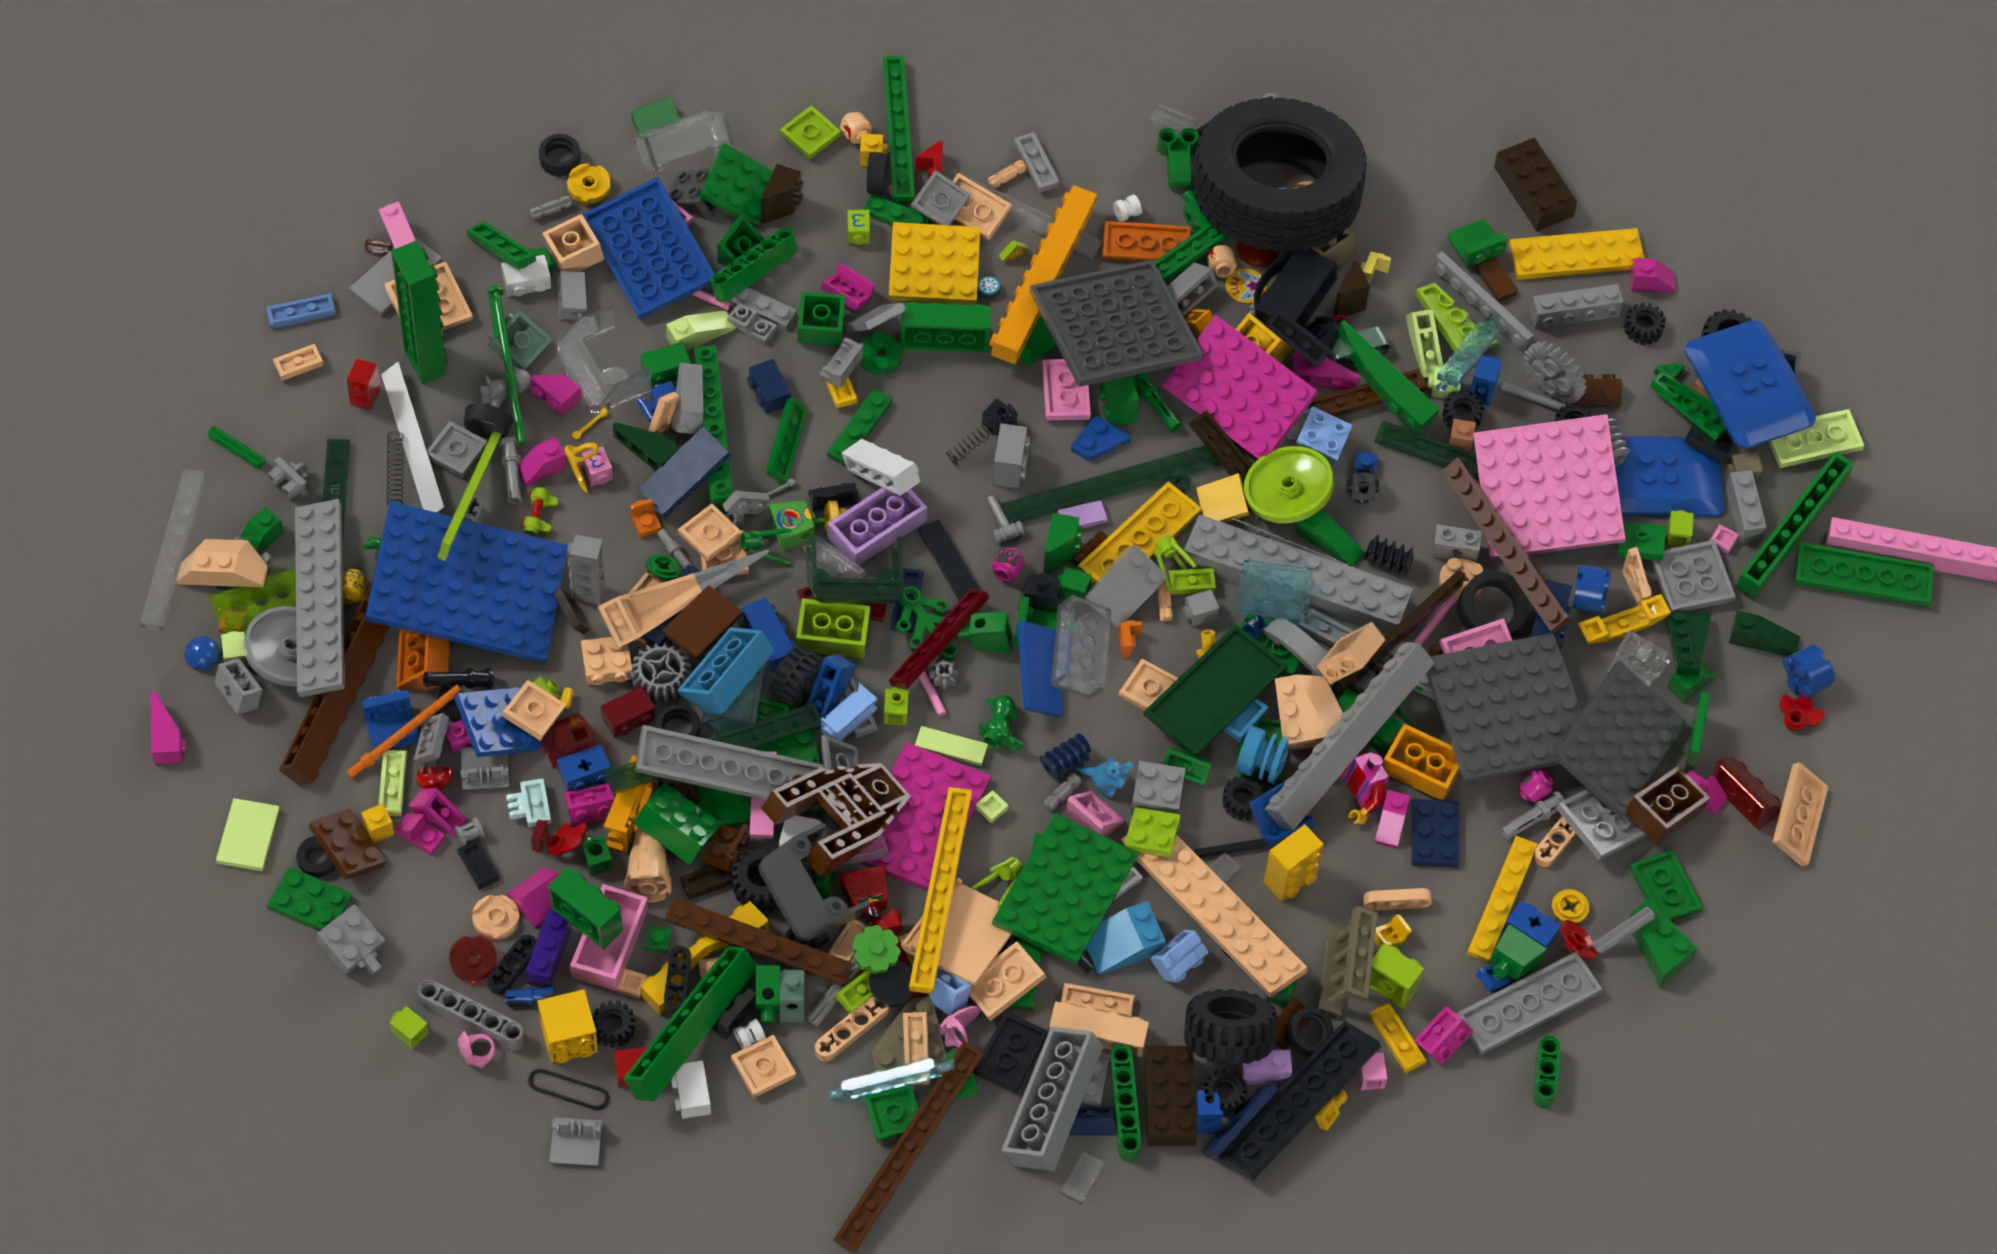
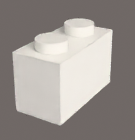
[501,255,551,297]
[671,1061,711,1119]

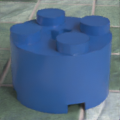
[1572,564,1611,613]
[1782,645,1835,698]

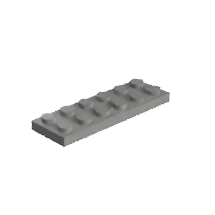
[1457,952,1602,1055]

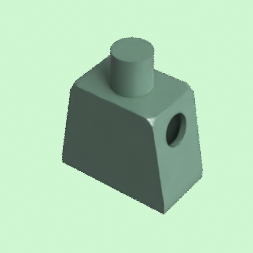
[780,970,804,1022]

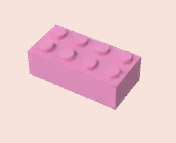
[570,884,648,991]

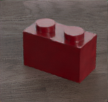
[600,686,655,738]

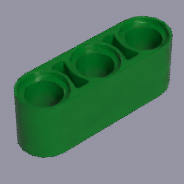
[1533,1035,1561,1108]

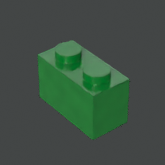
[640,342,691,387]

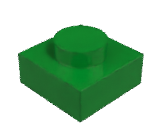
[644,925,672,954]

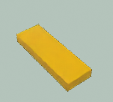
[1368,1003,1427,1074]

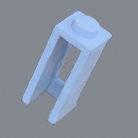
[821,683,877,741]

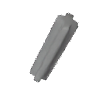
[1593,907,1655,953]

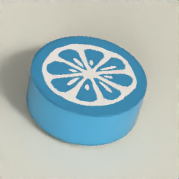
[978,276,1000,299]

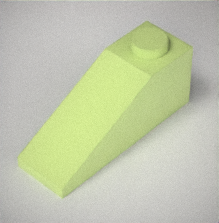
[1406,309,1444,378]
[666,310,736,351]

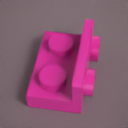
[564,783,615,827]
[1414,1006,1473,1065]

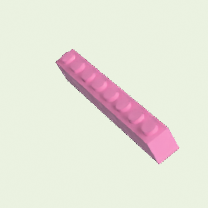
[1825,517,1997,582]

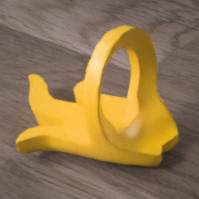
[565,443,599,493]

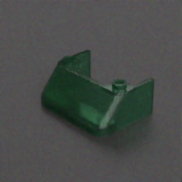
[806,535,904,604]

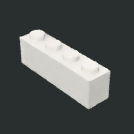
[841,439,921,496]

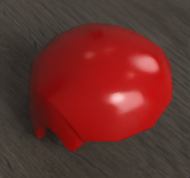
[416,766,452,791]

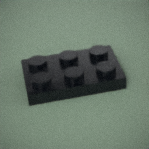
[974,1011,1048,1094]

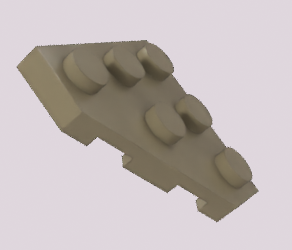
[871,996,947,1077]

